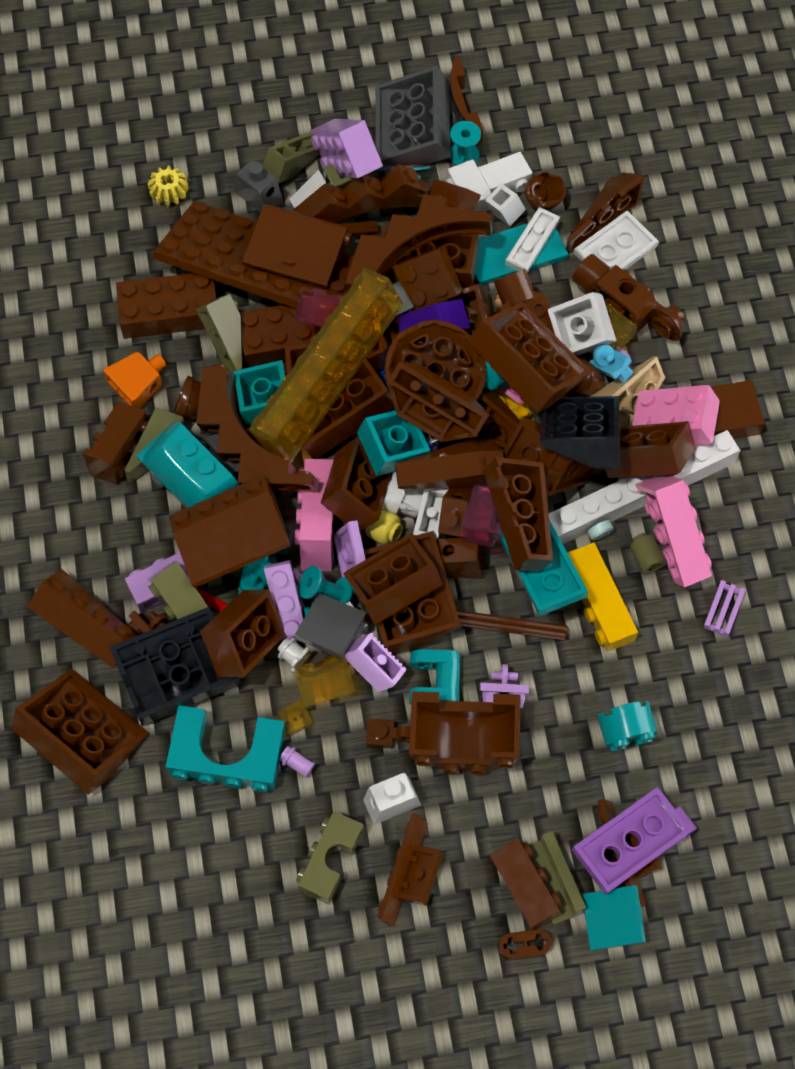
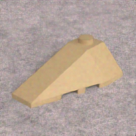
[591,356,665,427]

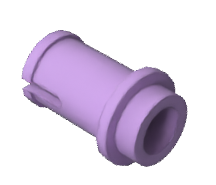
[279,746,315,778]

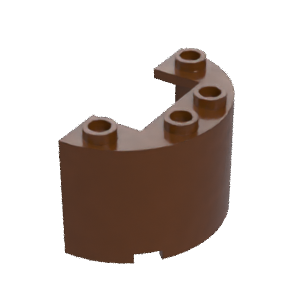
[409,691,521,775]

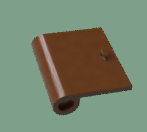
[242,204,352,288]

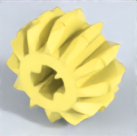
[148,165,189,207]

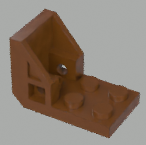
[503,418,596,496]

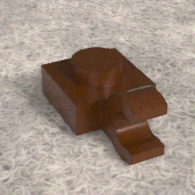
[366,718,410,749]

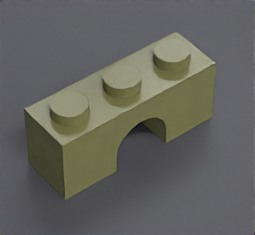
[296,811,364,905]

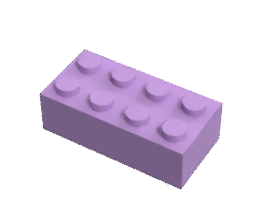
[310,119,383,178]

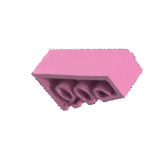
[295,459,334,571]
[635,475,712,587]

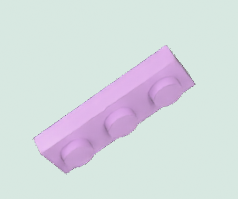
[264,560,304,642]

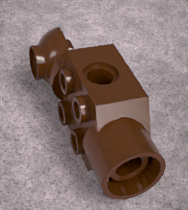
[572,254,685,341]
[494,269,556,336]

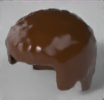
[525,171,566,210]

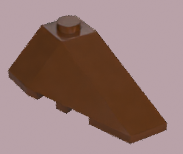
[395,439,504,489]

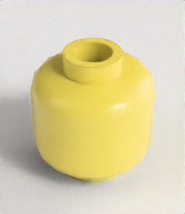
[365,509,403,545]

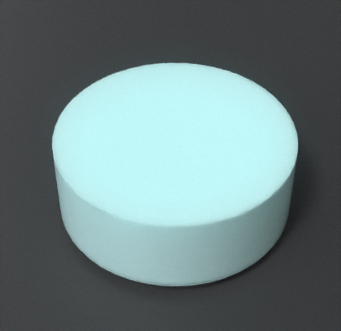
[587,520,614,541]

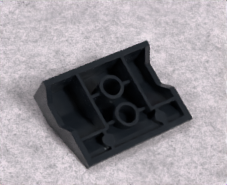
[110,607,241,726]

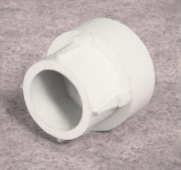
[382,472,424,518]

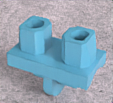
[589,344,633,383]

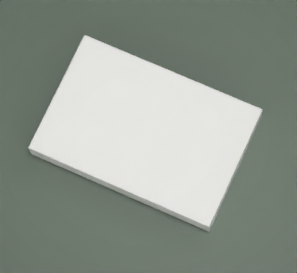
[574,211,659,270]

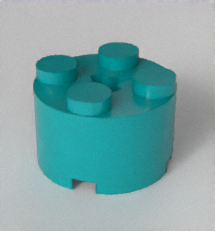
[597,701,658,753]

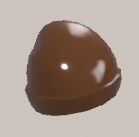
[566,358,604,397]
[175,376,201,420]

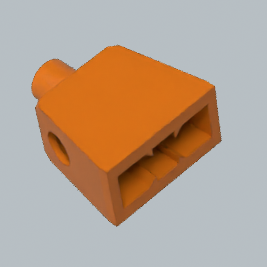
[103,352,167,409]

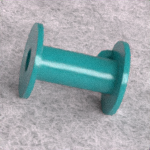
[450,121,481,166]
[299,566,353,604]

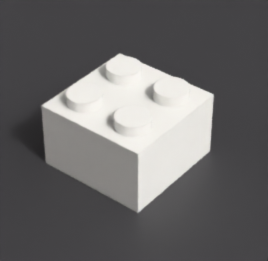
[548,292,616,356]

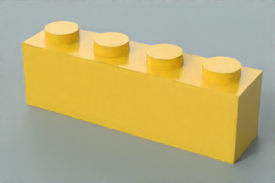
[568,542,638,652]

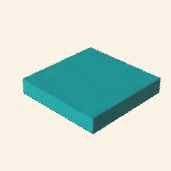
[582,885,646,951]

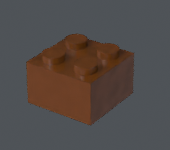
[394,244,463,312]

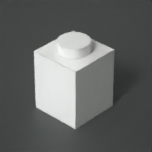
[485,183,526,226]

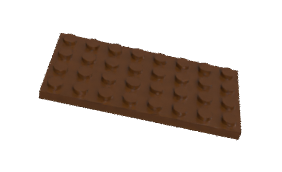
[153,201,354,321]

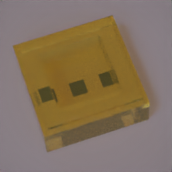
[277,700,313,736]

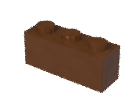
[489,838,563,930]

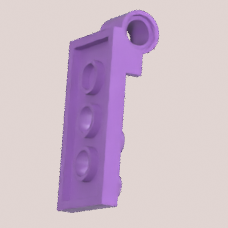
[571,787,697,895]

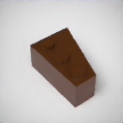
[82,401,149,485]

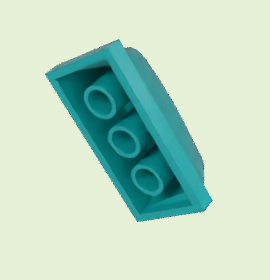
[136,420,239,508]

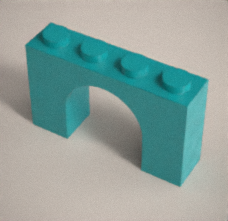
[166,705,286,793]

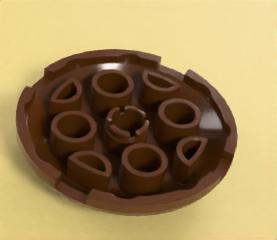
[384,320,486,401]

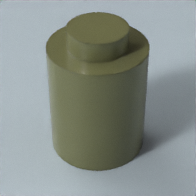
[630,533,667,574]

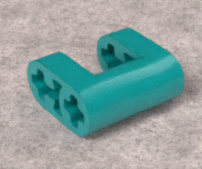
[409,649,460,705]

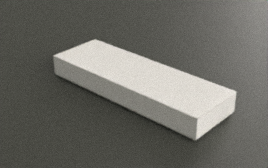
[505,207,560,273]

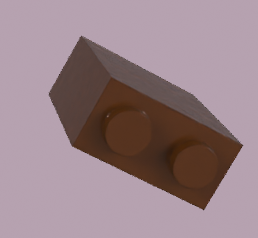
[711,380,765,439]

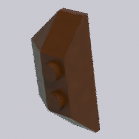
[387,360,490,442]

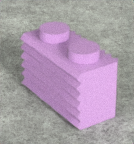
[344,633,406,692]

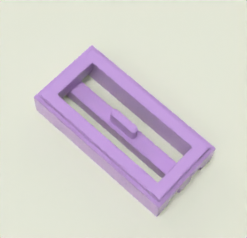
[703,580,746,637]

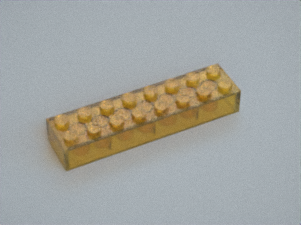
[249,267,403,463]

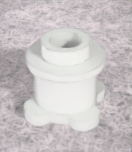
[278,638,311,673]

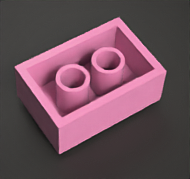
[632,385,720,445]

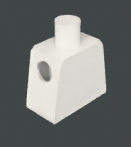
[363,773,421,825]

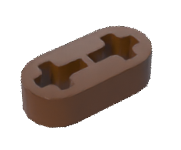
[498,929,552,961]

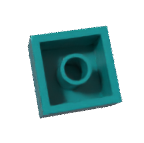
[233,360,293,428]
[357,410,431,477]

